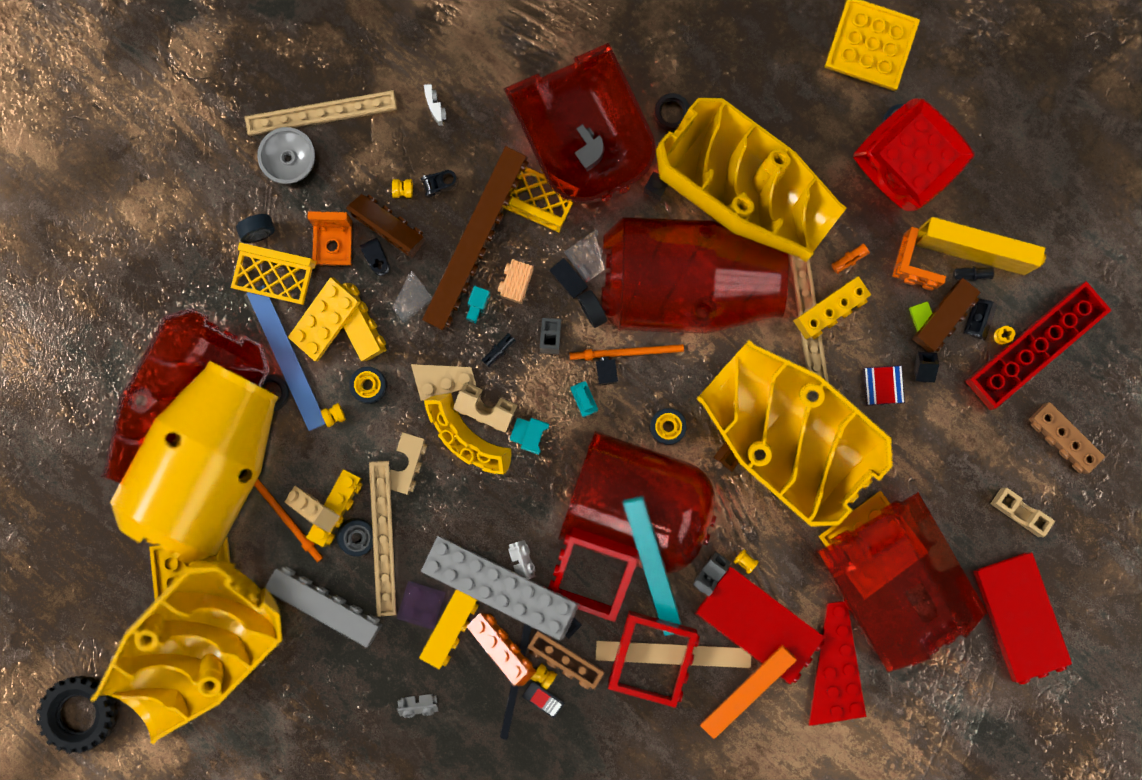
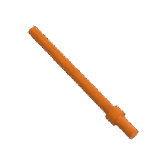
[569,344,684,361]
[254,479,323,563]

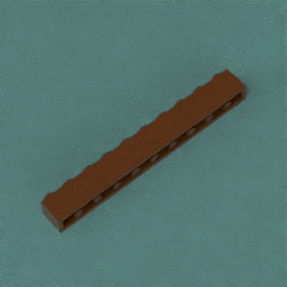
[422,146,529,330]

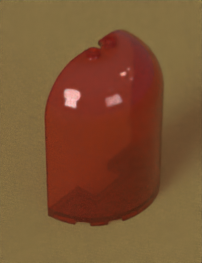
[504,43,656,204]
[558,431,717,574]

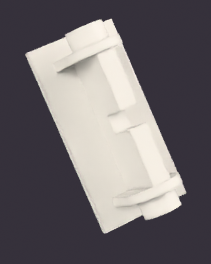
[508,540,536,579]

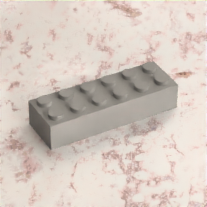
[265,566,383,648]

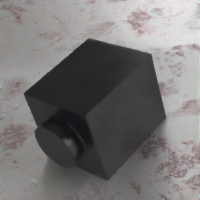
[643,171,669,201]
[914,351,939,383]
[596,356,618,386]

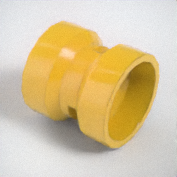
[392,179,413,198]
[321,403,346,428]
[531,663,557,690]

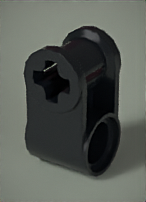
[420,170,458,198]
[360,237,390,276]

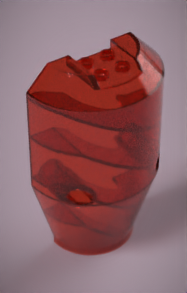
[601,217,789,334]
[100,308,270,483]

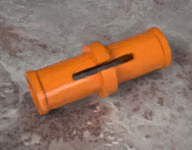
[831,244,870,274]

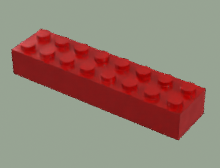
[965,281,1112,410]

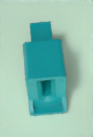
[466,286,490,324]
[570,381,598,418]
[509,417,550,455]

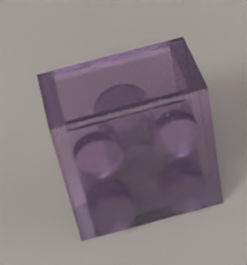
[397,580,447,630]

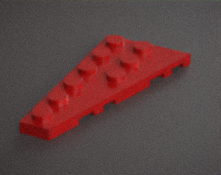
[808,600,866,726]

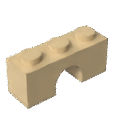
[453,382,518,433]
[390,432,428,495]
[285,486,340,532]
[990,488,1055,537]

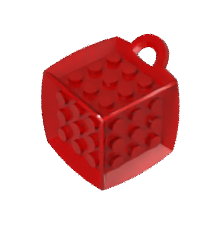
[853,98,975,211]

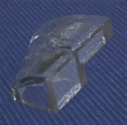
[564,230,605,283]
[392,271,432,323]

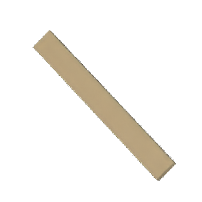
[245,90,397,136]
[789,254,829,383]
[369,461,397,617]
[596,640,751,668]

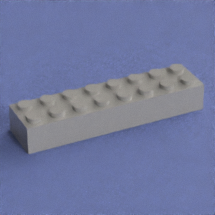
[421,536,580,640]

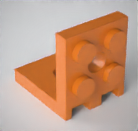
[308,212,353,266]
[892,227,946,291]

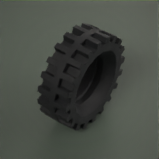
[36,676,118,754]

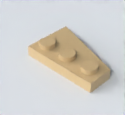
[411,364,476,402]

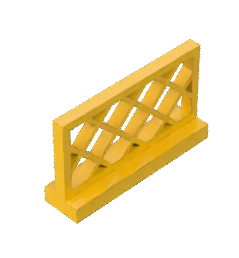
[504,167,579,233]
[231,242,317,305]

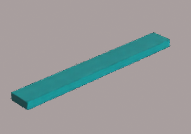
[623,496,682,636]

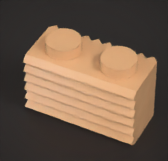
[498,259,534,304]

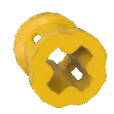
[993,326,1015,345]
[733,549,759,574]

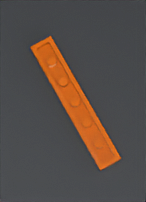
[700,645,797,739]

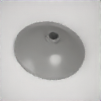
[257,127,315,184]

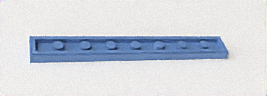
[246,285,326,431]

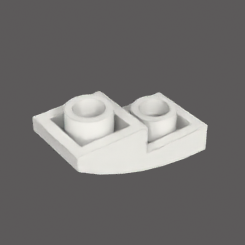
[424,84,446,126]

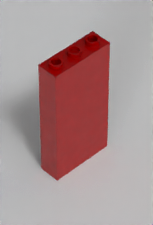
[973,552,1072,685]
[694,566,825,685]

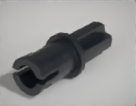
[954,266,994,281]

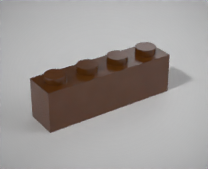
[912,278,981,352]

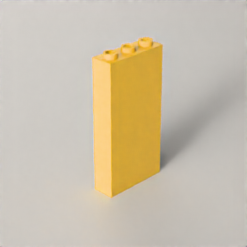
[915,217,1046,275]

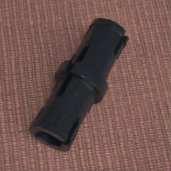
[481,333,516,368]

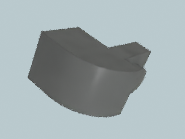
[575,124,605,171]
[540,318,561,355]
[693,551,731,596]

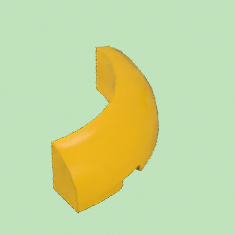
[424,393,511,474]

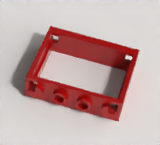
[548,527,639,622]
[608,611,700,708]

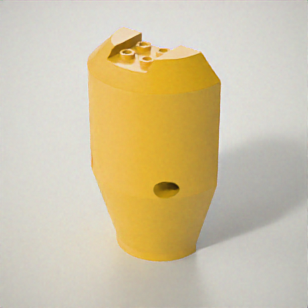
[656,98,847,262]
[697,340,892,526]
[110,361,279,563]
[90,561,282,744]

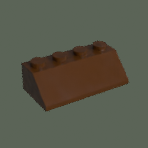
[346,194,425,258]

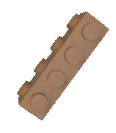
[1029,402,1105,474]
[527,630,604,690]

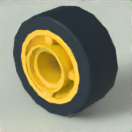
[349,367,387,404]
[650,408,687,445]

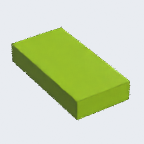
[909,301,932,332]

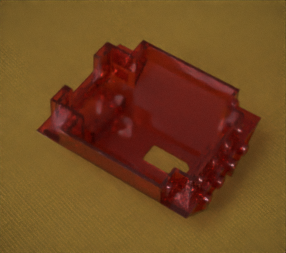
[818,492,987,672]

